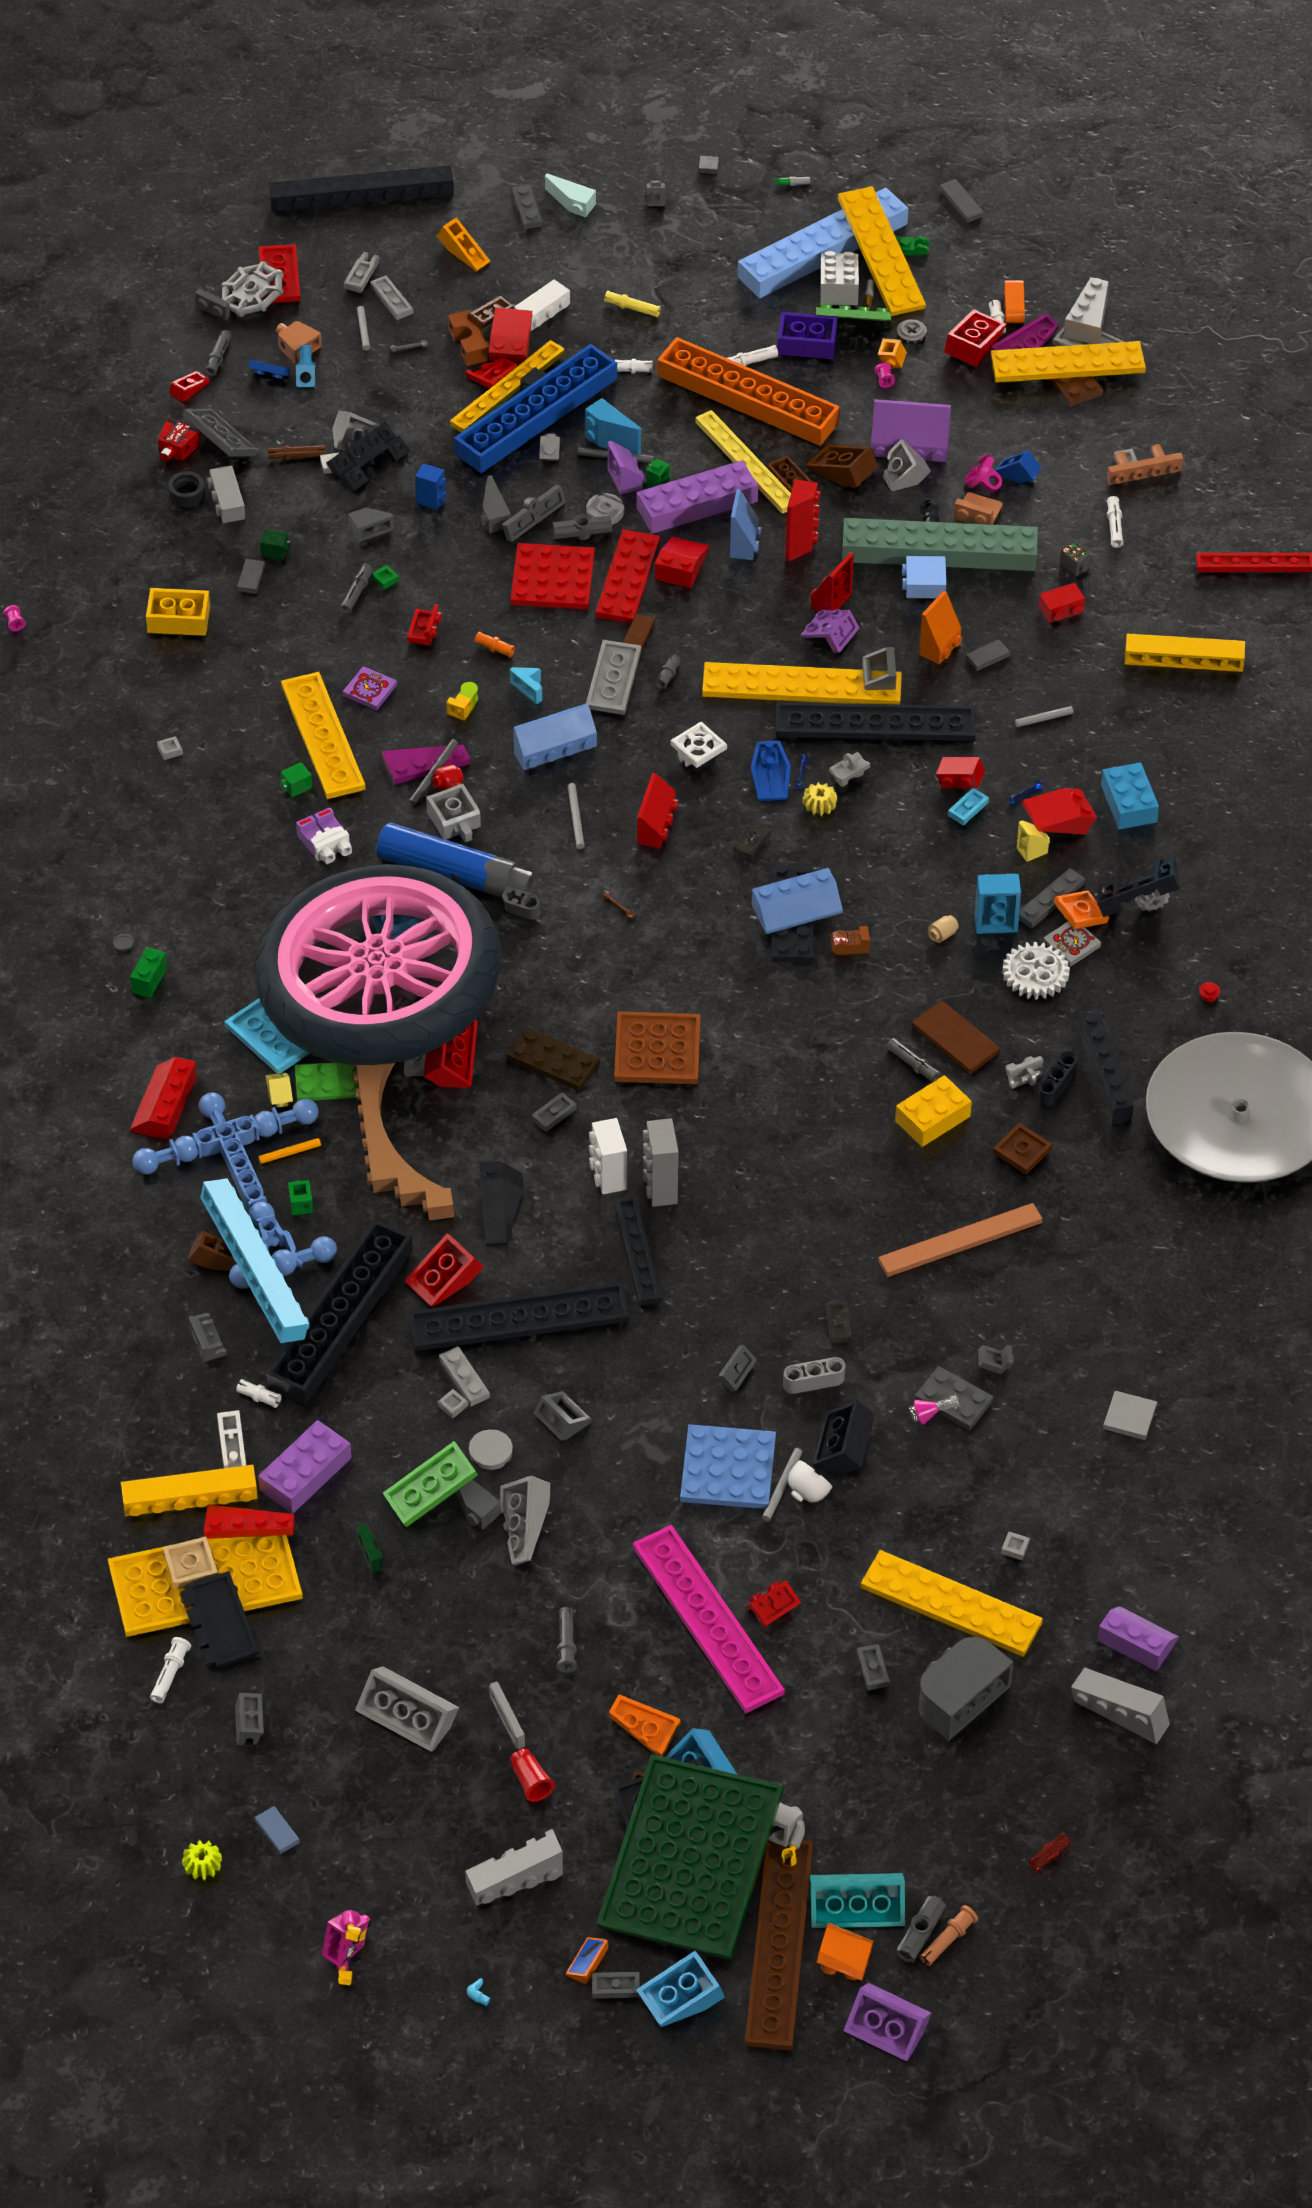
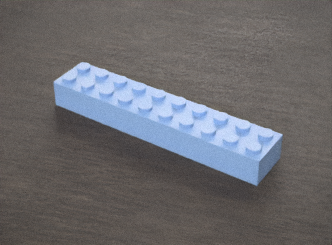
[738,188,908,298]

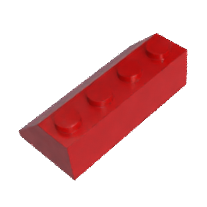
[785,479,821,562]
[424,1020,478,1088]
[130,1057,197,1140]

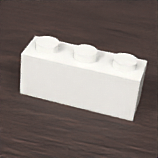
[514,279,570,331]

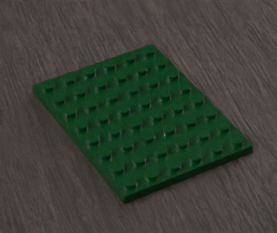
[597,1754,784,1960]

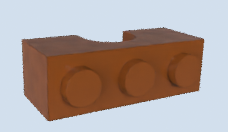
[448,310,489,366]

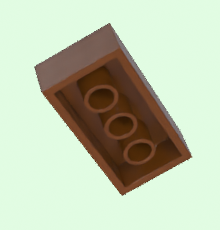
[767,455,812,493]

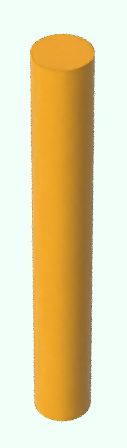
[258,1138,321,1164]

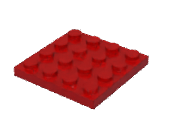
[511,543,595,609]

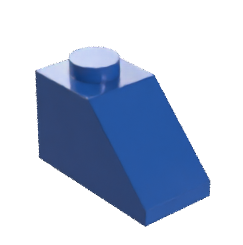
[995,450,1042,484]

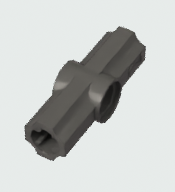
[552,514,612,540]
[896,1896,946,1963]

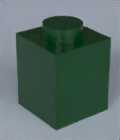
[260,529,291,560]

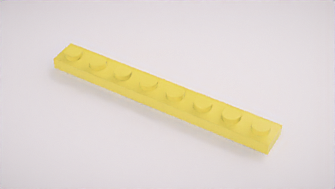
[696,410,791,514]

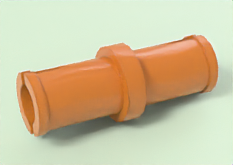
[474,631,515,658]

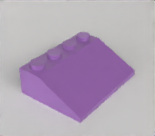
[871,399,951,462]

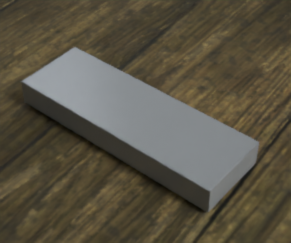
[370,275,413,320]
[489,1682,525,1749]

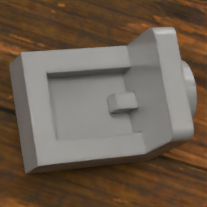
[540,434,560,461]

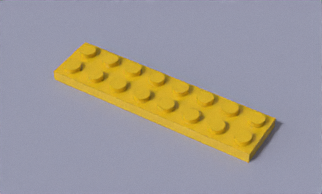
[838,186,926,316]
[991,341,1146,382]
[281,672,365,799]
[860,1550,1043,1657]

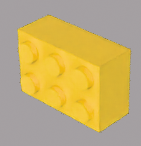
[146,588,210,636]
[895,1075,972,1147]

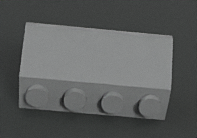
[355,1666,459,1752]

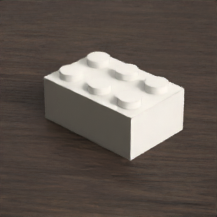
[589,1118,627,1194]

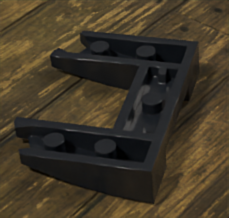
[1097,856,1180,917]

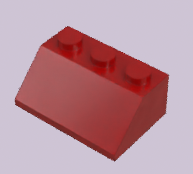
[637,773,678,848]

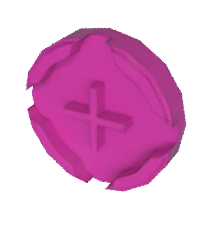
[965,454,1002,492]

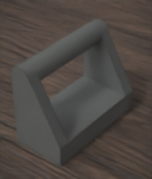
[862,647,896,690]
[533,1391,592,1441]

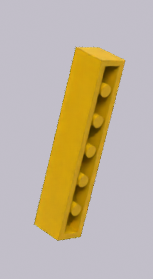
[1125,634,1245,672]
[121,1465,257,1516]

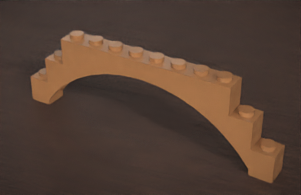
[352,1006,454,1220]

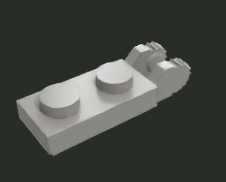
[344,252,379,293]

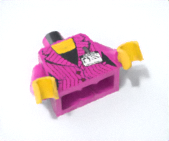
[322,1910,371,1985]

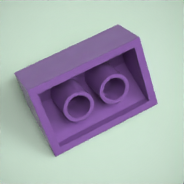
[1097,1606,1179,1671]
[843,1983,931,2061]

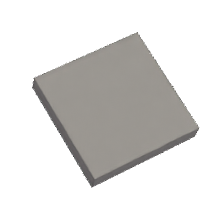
[1103,1391,1157,1440]

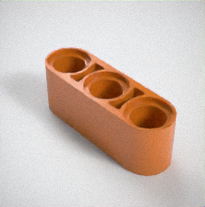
[1004,280,1025,324]

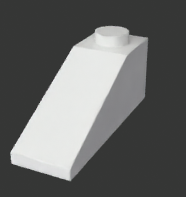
[217,1410,246,1468]

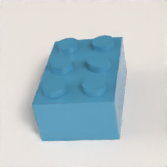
[1101,762,1159,829]
[974,874,1021,934]

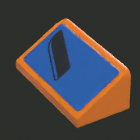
[566,1937,608,1985]

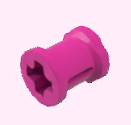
[874,363,895,388]
[3,605,25,632]

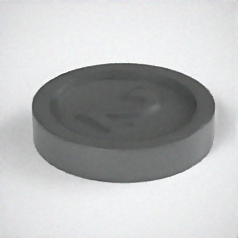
[113,934,134,952]

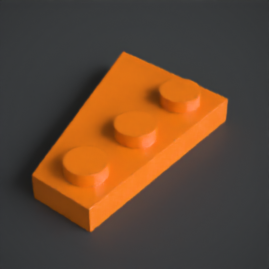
[609,1695,681,1757]

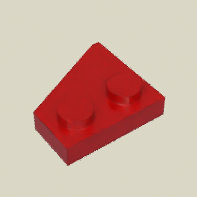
[465,358,517,388]

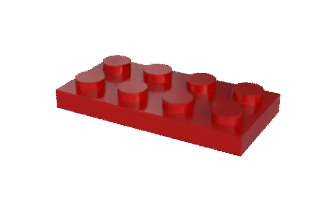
[259,244,301,303]

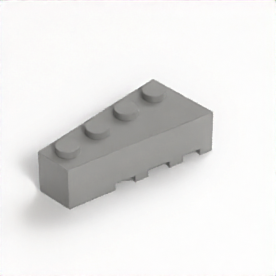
[1071,1668,1170,1744]

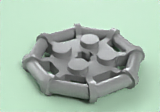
[221,261,284,317]

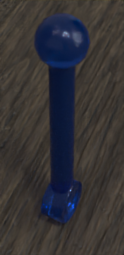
[795,754,808,788]
[1009,780,1043,803]

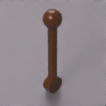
[603,892,635,920]

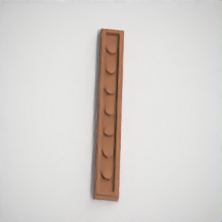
[878,1203,1042,1277]

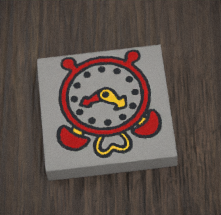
[1043,922,1101,967]

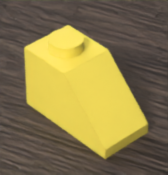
[1017,820,1050,862]
[266,1073,293,1107]

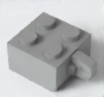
[426,784,481,842]

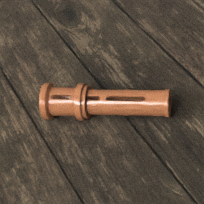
[919,1905,978,1966]

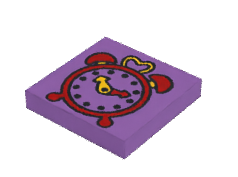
[343,666,397,711]

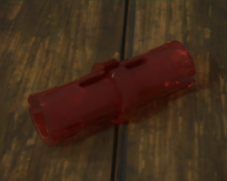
[1028,1832,1071,1872]

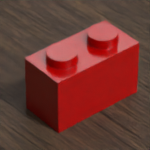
[1039,583,1085,623]
[936,757,985,788]

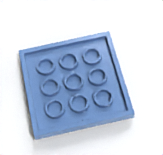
[680,1424,776,1509]

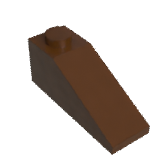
[188,1230,237,1271]

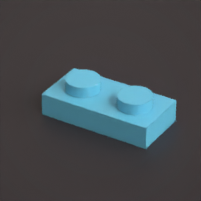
[948,788,989,826]

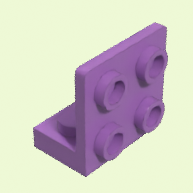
[801,609,859,653]

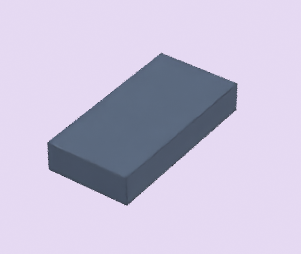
[255,1806,300,1854]

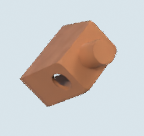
[276,321,322,364]

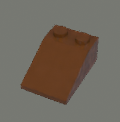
[806,445,878,488]

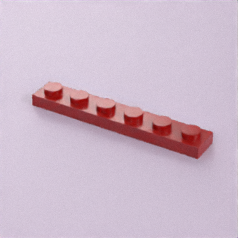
[1196,553,1312,572]

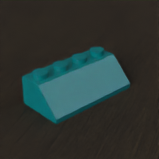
[810,1873,905,1928]

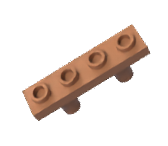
[1107,444,1183,485]

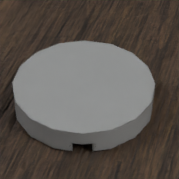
[586,493,624,524]
[469,1429,513,1470]

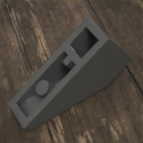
[480,475,511,533]
[456,1480,501,1530]

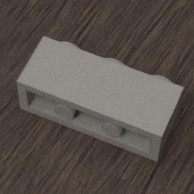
[207,466,245,523]

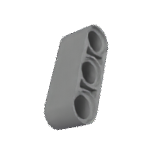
[783,1357,845,1394]

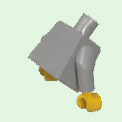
[769,1803,805,1866]

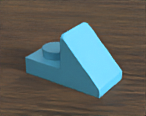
[510,667,542,704]

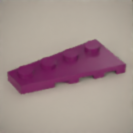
[990,313,1059,351]
[382,745,470,784]

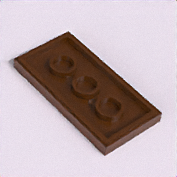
[912,1000,1000,1074]

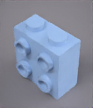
[902,556,946,598]

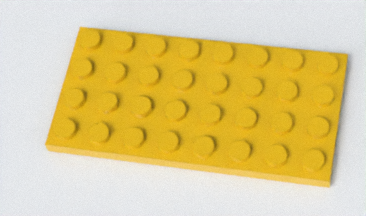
[108,1535,303,1637]

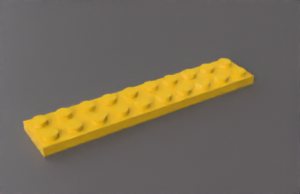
[702,662,902,704]

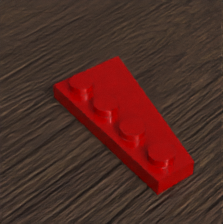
[204,1505,295,1539]

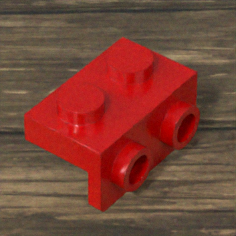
[407,604,442,646]

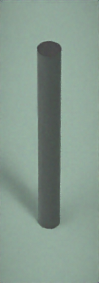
[577,448,654,463]
[409,739,458,805]

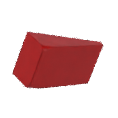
[169,371,210,402]

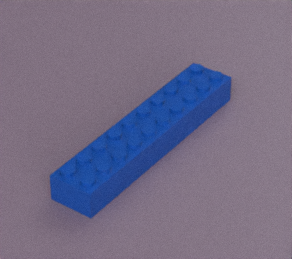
[454,344,617,473]

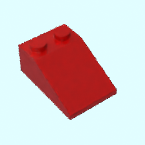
[489,308,533,363]
[944,310,1006,367]
[655,537,709,588]
[810,552,854,612]
[1022,788,1097,835]
[404,1233,484,1307]

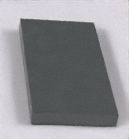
[183,409,258,457]

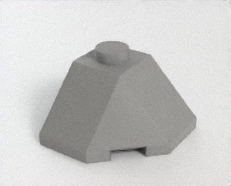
[332,411,380,451]
[883,439,931,491]

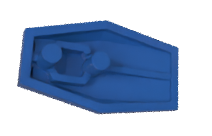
[751,741,791,801]

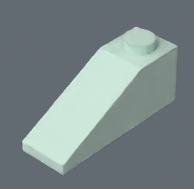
[545,174,596,217]

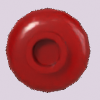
[432,764,463,791]

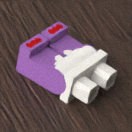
[296,808,352,864]

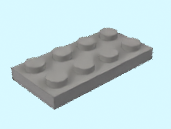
[586,640,642,715]

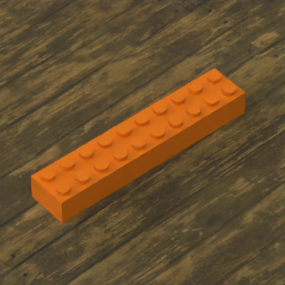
[657,337,840,446]

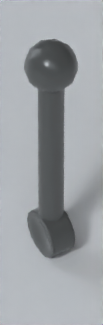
[389,340,428,353]

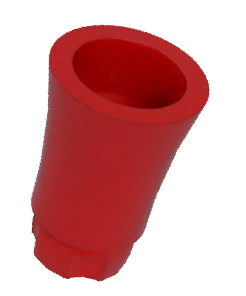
[510,1748,555,1802]

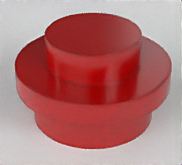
[1199,982,1220,1002]

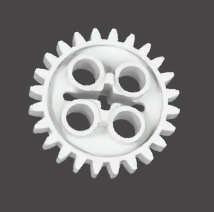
[1002,942,1070,999]

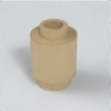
[928,915,959,943]

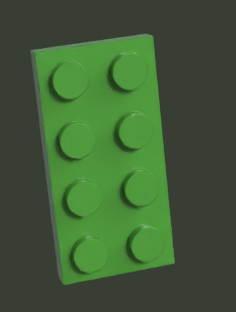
[816,304,892,322]
[295,1062,359,1101]
[383,1441,478,1527]

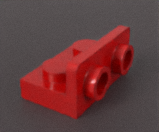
[745,1580,801,1627]

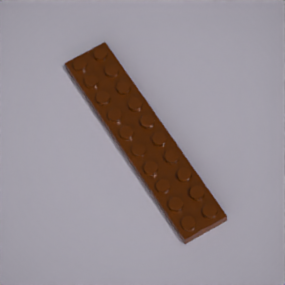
[745,1840,813,2051]

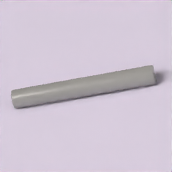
[357,306,370,350]
[1015,706,1073,727]

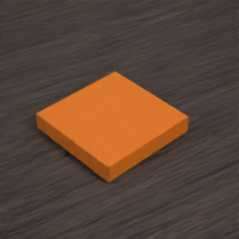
[1053,890,1109,929]

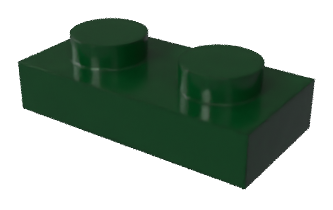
[357,1524,383,1573]

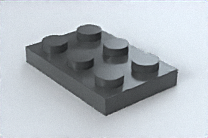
[914,1366,994,1431]

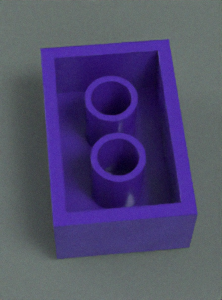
[777,312,837,359]

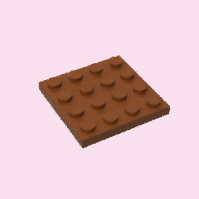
[614,1011,701,1084]

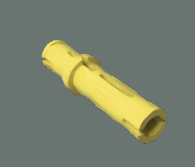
[604,291,661,318]

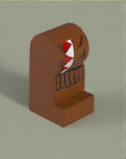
[830,926,870,955]

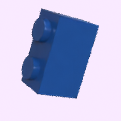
[415,464,447,509]

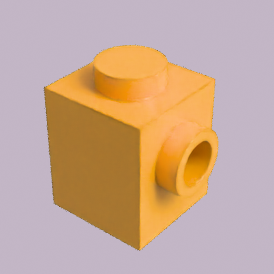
[878,339,907,369]

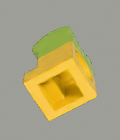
[446,682,478,721]

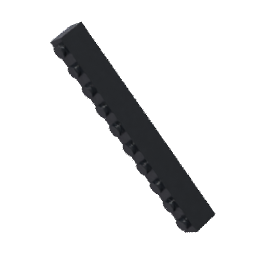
[268,165,454,211]

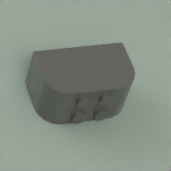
[918,1637,1013,1741]

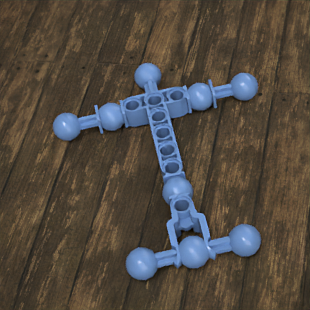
[132,1092,337,1289]

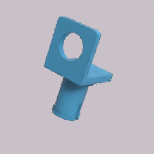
[296,345,316,387]

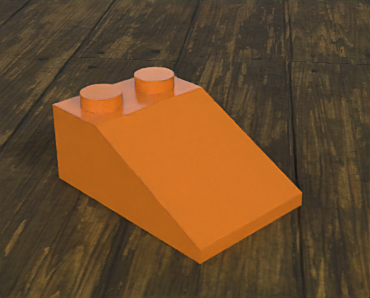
[919,591,962,664]

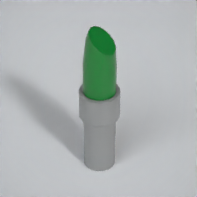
[775,177,810,186]

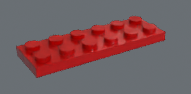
[596,529,660,623]

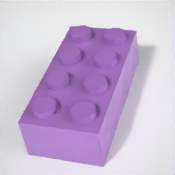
[258,1420,351,1514]

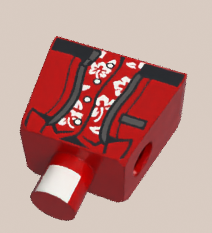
[158,418,201,462]

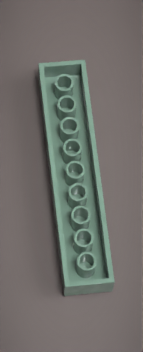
[842,518,1038,571]

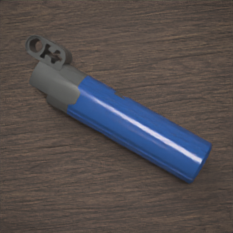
[376,822,541,920]

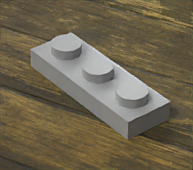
[439,1346,490,1406]

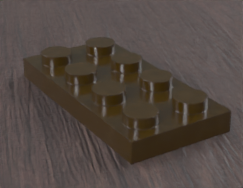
[506,1026,600,1091]

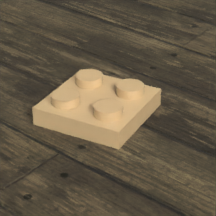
[163,1537,218,1588]

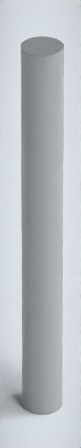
[568,783,584,849]
[762,1448,802,1521]

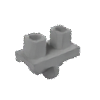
[829,752,870,787]
[1006,1056,1045,1089]

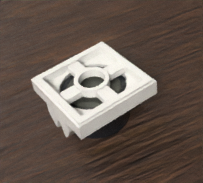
[671,722,727,768]

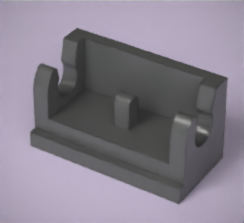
[189,1313,226,1362]
[235,1693,264,1745]

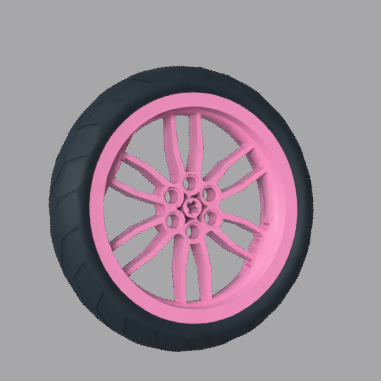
[256,864,501,1066]

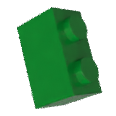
[130,947,167,998]

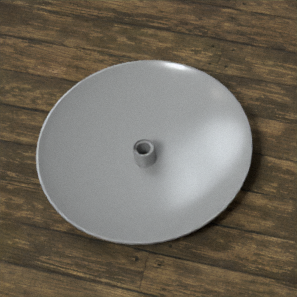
[1146,1032,1312,1182]

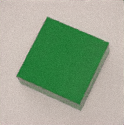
[371,565,399,590]

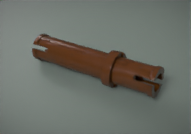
[268,445,326,460]

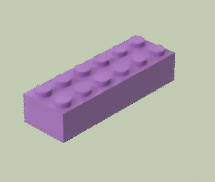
[637,460,758,534]

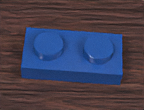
[248,360,290,378]

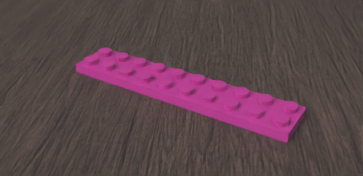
[633,1525,785,1714]

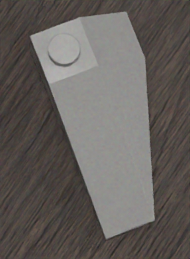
[500,1476,550,1565]

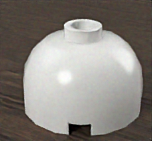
[788,1460,832,1502]

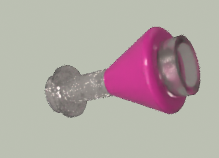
[910,1393,960,1425]

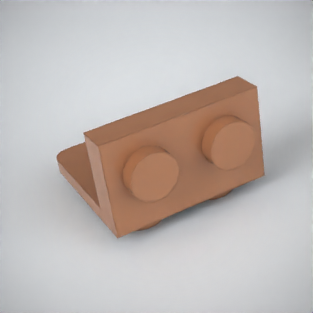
[954,492,1002,525]

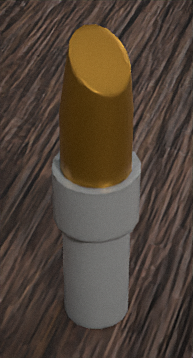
[864,279,875,310]

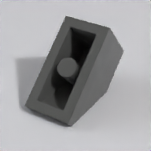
[348,508,394,542]

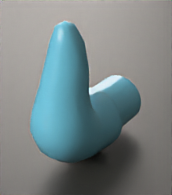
[467,1978,490,2006]

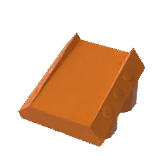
[817,1923,874,1981]

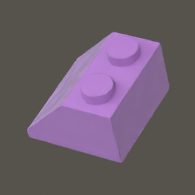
[608,441,644,495]

